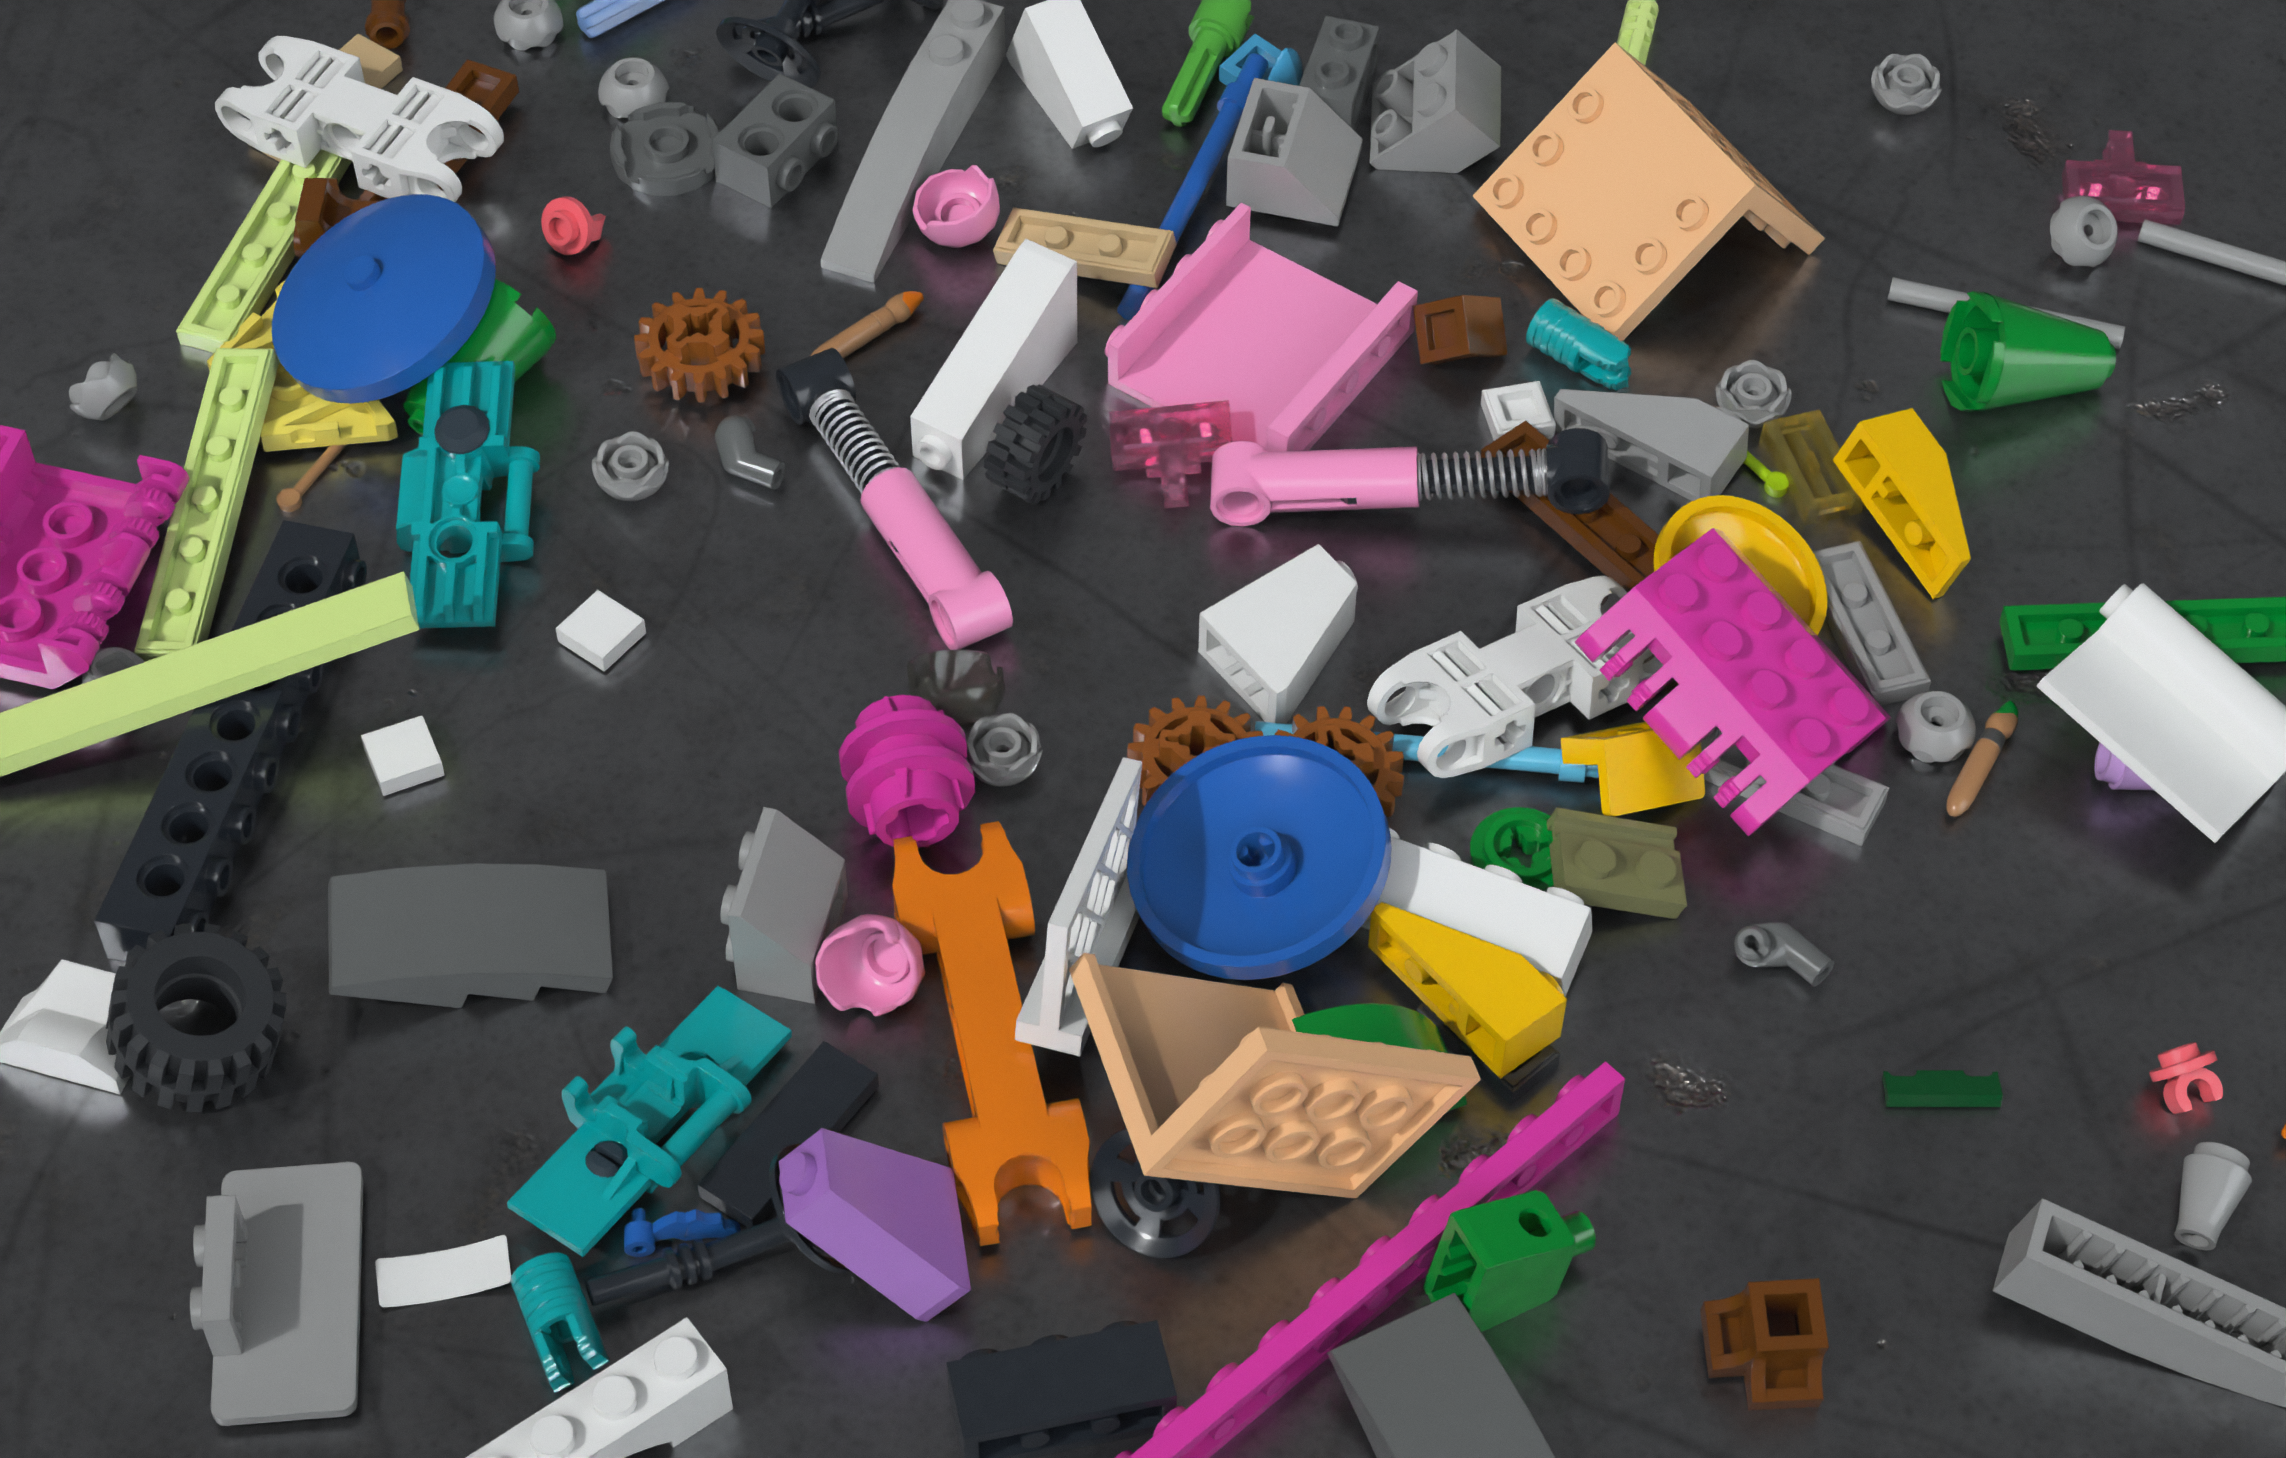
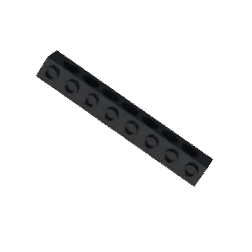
[94,520,367,962]

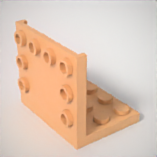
[1473,42,1825,341]
[1069,953,1481,1199]

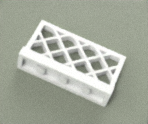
[1015,757,1142,1056]

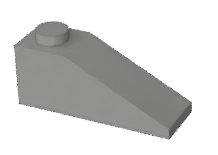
[1554,389,1749,501]

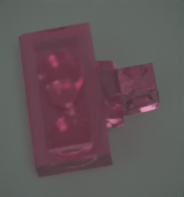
[2062,130,2185,225]
[1109,400,1233,508]

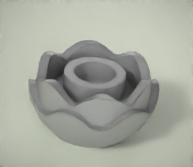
[493,0,563,51]
[1871,54,1942,116]
[598,57,669,118]
[2050,196,2118,267]
[69,353,137,421]
[1715,360,1791,428]
[592,431,669,501]
[1895,691,1976,763]
[965,713,1043,787]

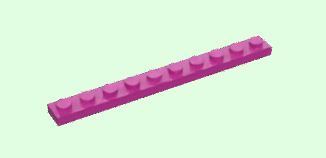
[1114,1061,1625,1458]

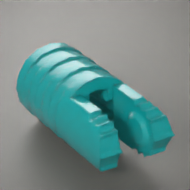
[1526,298,1631,391]
[510,1253,610,1393]

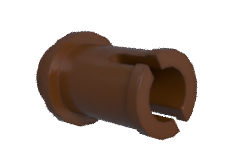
[365,0,410,49]

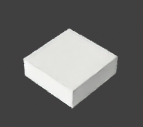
[1481,381,1556,441]
[556,590,646,672]
[361,715,445,796]

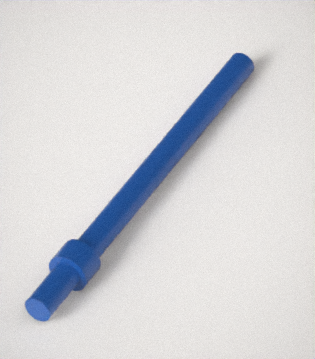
[1117,54,1269,321]

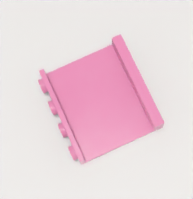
[1105,203,1418,452]

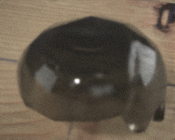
[907,649,1006,727]

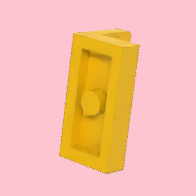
[1561,722,1705,816]

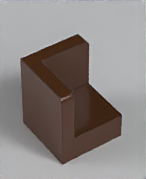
[1413,295,1507,365]

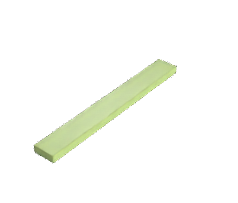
[0,571,419,777]

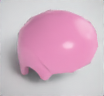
[912,165,1000,249]
[814,914,925,1017]

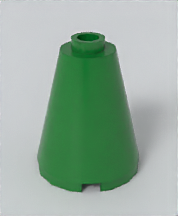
[404,279,556,436]
[1940,291,2116,412]

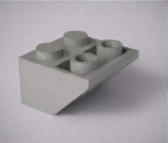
[1370,29,1501,173]
[1226,78,1363,226]
[720,807,848,1004]

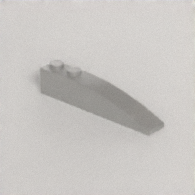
[821,0,1006,283]
[1993,1198,2286,1408]

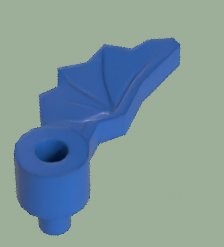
[624,1208,741,1257]

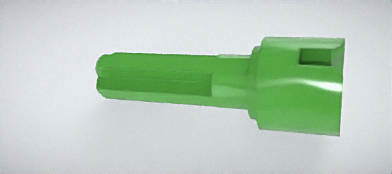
[1162,0,1255,127]

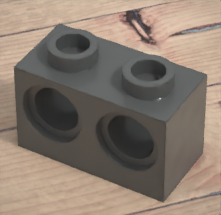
[1299,15,1380,132]
[712,73,839,208]

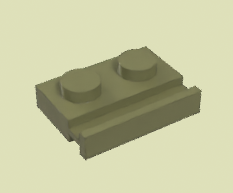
[1547,808,1687,919]

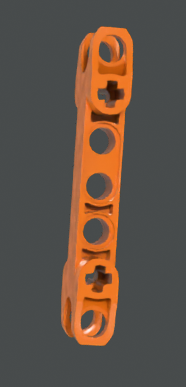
[892,821,1092,1246]

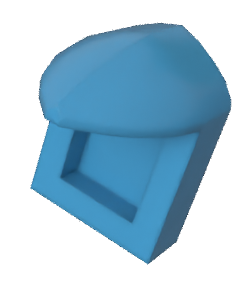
[1219,34,1304,86]

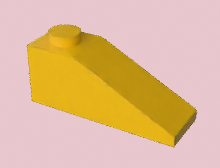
[1832,408,1971,599]
[1368,902,1567,1079]

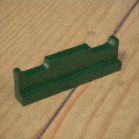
[1882,1070,2003,1107]

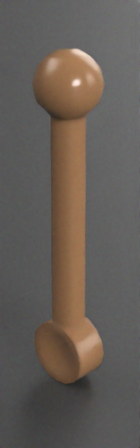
[276,445,346,512]

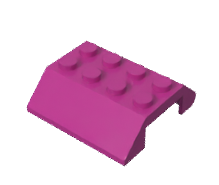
[0,425,189,689]
[1575,528,1892,836]

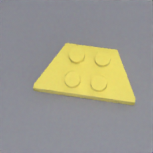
[207,281,398,452]

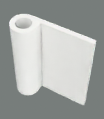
[2037,583,2286,843]

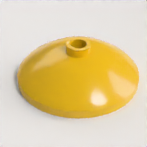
[1654,495,1827,635]

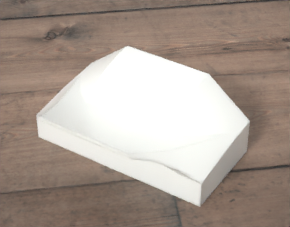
[0,959,130,1095]

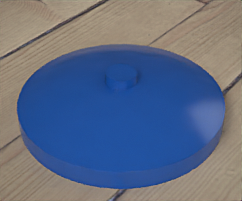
[272,194,496,404]
[1127,735,1392,980]

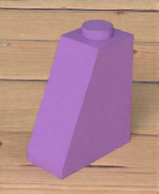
[779,1128,971,1322]

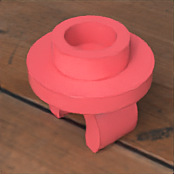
[541,196,606,255]
[2149,1042,2223,1114]

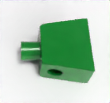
[1422,1190,1596,1332]

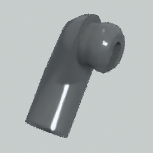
[715,415,786,490]
[1734,923,1835,986]

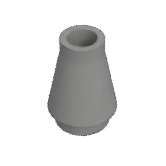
[2174,1142,2252,1251]

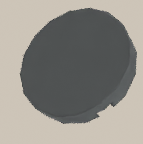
[610,102,721,196]

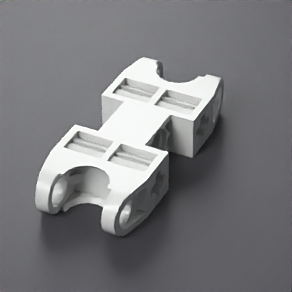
[215,36,504,202]
[1367,576,1663,778]

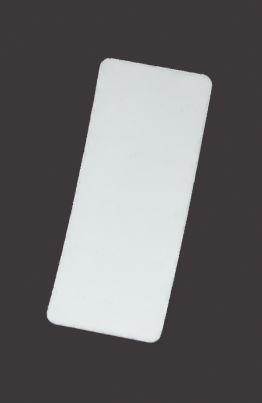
[375,1235,511,1307]

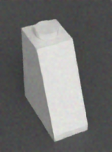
[1006,0,1133,149]
[1198,544,1358,724]

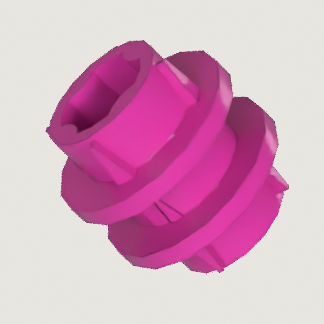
[839,695,975,848]

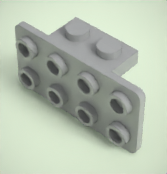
[190,1162,363,1426]

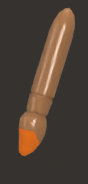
[810,291,924,358]

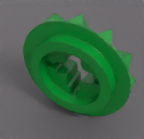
[1470,807,1554,891]

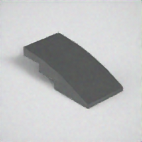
[328,863,613,1008]
[1327,1293,1555,1458]

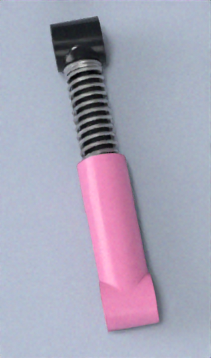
[776,348,1013,652]
[1210,428,1610,527]

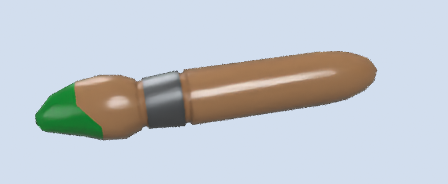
[1946,701,2019,817]

